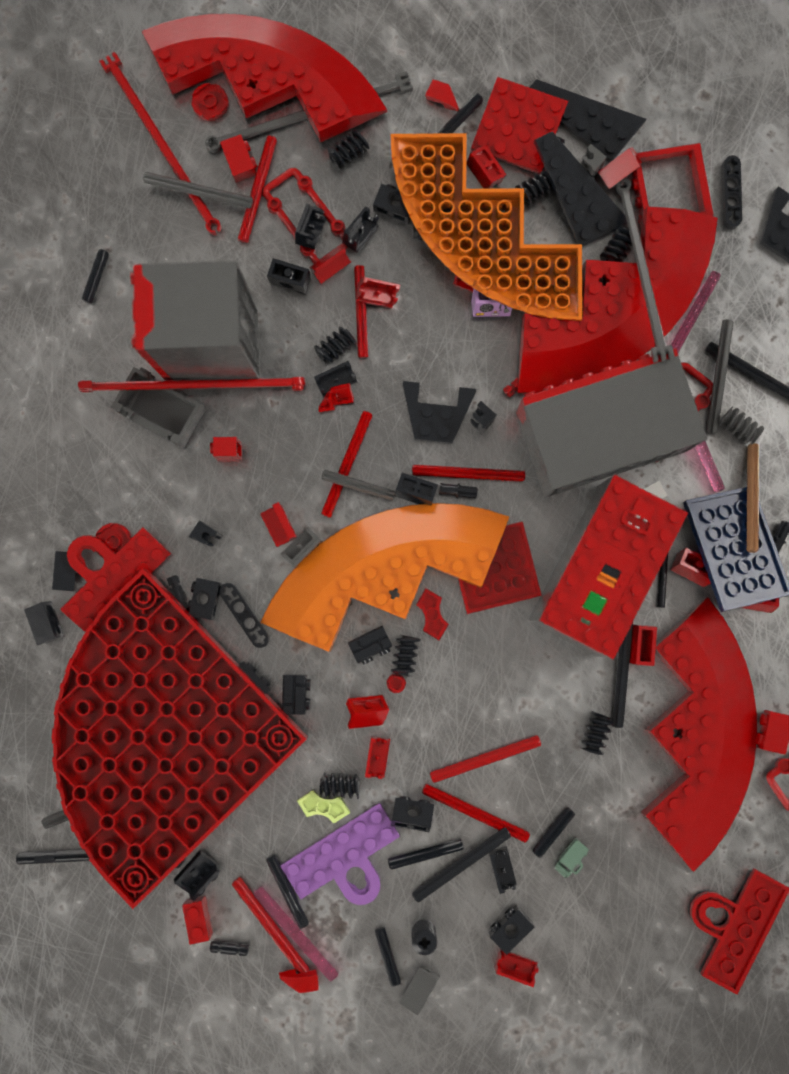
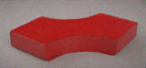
[416,588,449,640]

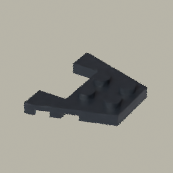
[760,186,789,263]
[403,381,476,444]

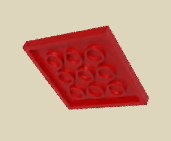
[471,76,568,174]
[458,521,542,614]

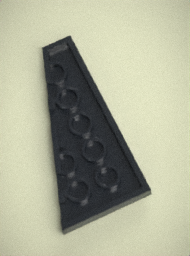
[529,79,647,163]
[534,131,627,246]

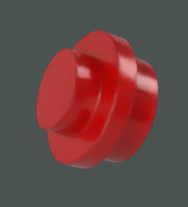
[387,674,406,693]

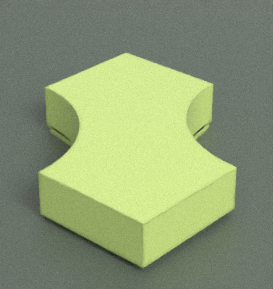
[297,789,350,823]

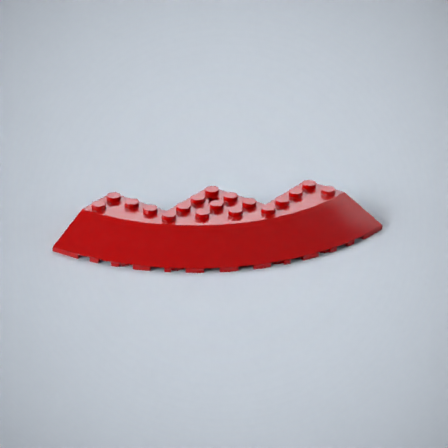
[142,14,388,143]
[517,206,718,393]
[641,597,757,872]

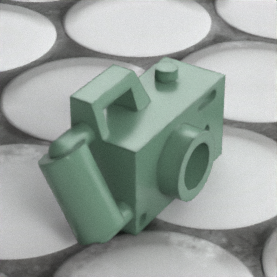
[555,837,589,878]

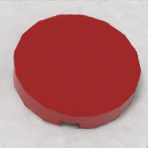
[191,83,229,121]
[95,523,132,558]

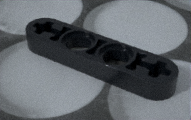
[722,155,742,230]
[219,583,270,648]

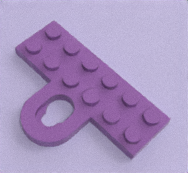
[280,802,400,905]

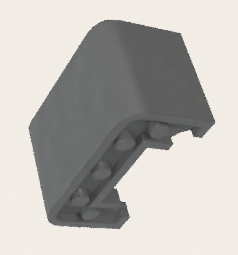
[111,367,206,449]

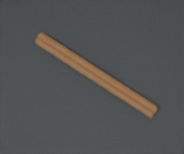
[747,443,759,553]

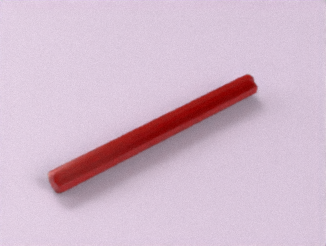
[238,135,277,243]
[321,411,372,518]
[412,465,525,481]
[430,735,541,783]
[422,784,530,843]
[232,877,310,974]

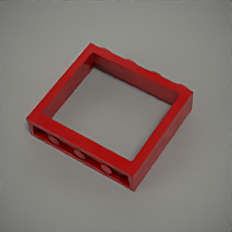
[631,143,714,226]

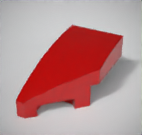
[425,79,459,112]
[318,383,354,412]
[279,969,319,993]

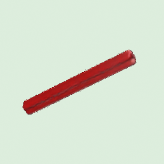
[354,265,368,358]

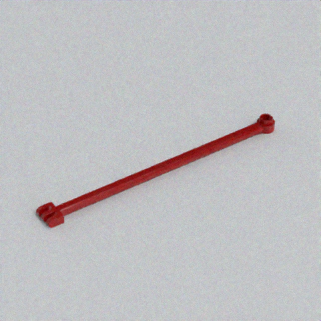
[99,51,222,235]
[78,377,305,393]

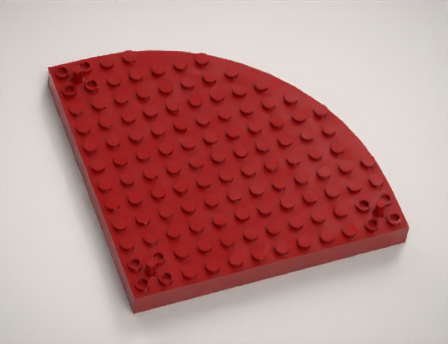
[52,569,308,909]

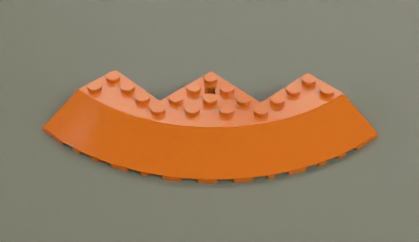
[390,133,582,321]
[260,503,509,652]

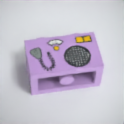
[471,289,512,317]

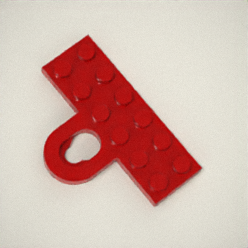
[60,527,171,632]
[690,868,789,995]

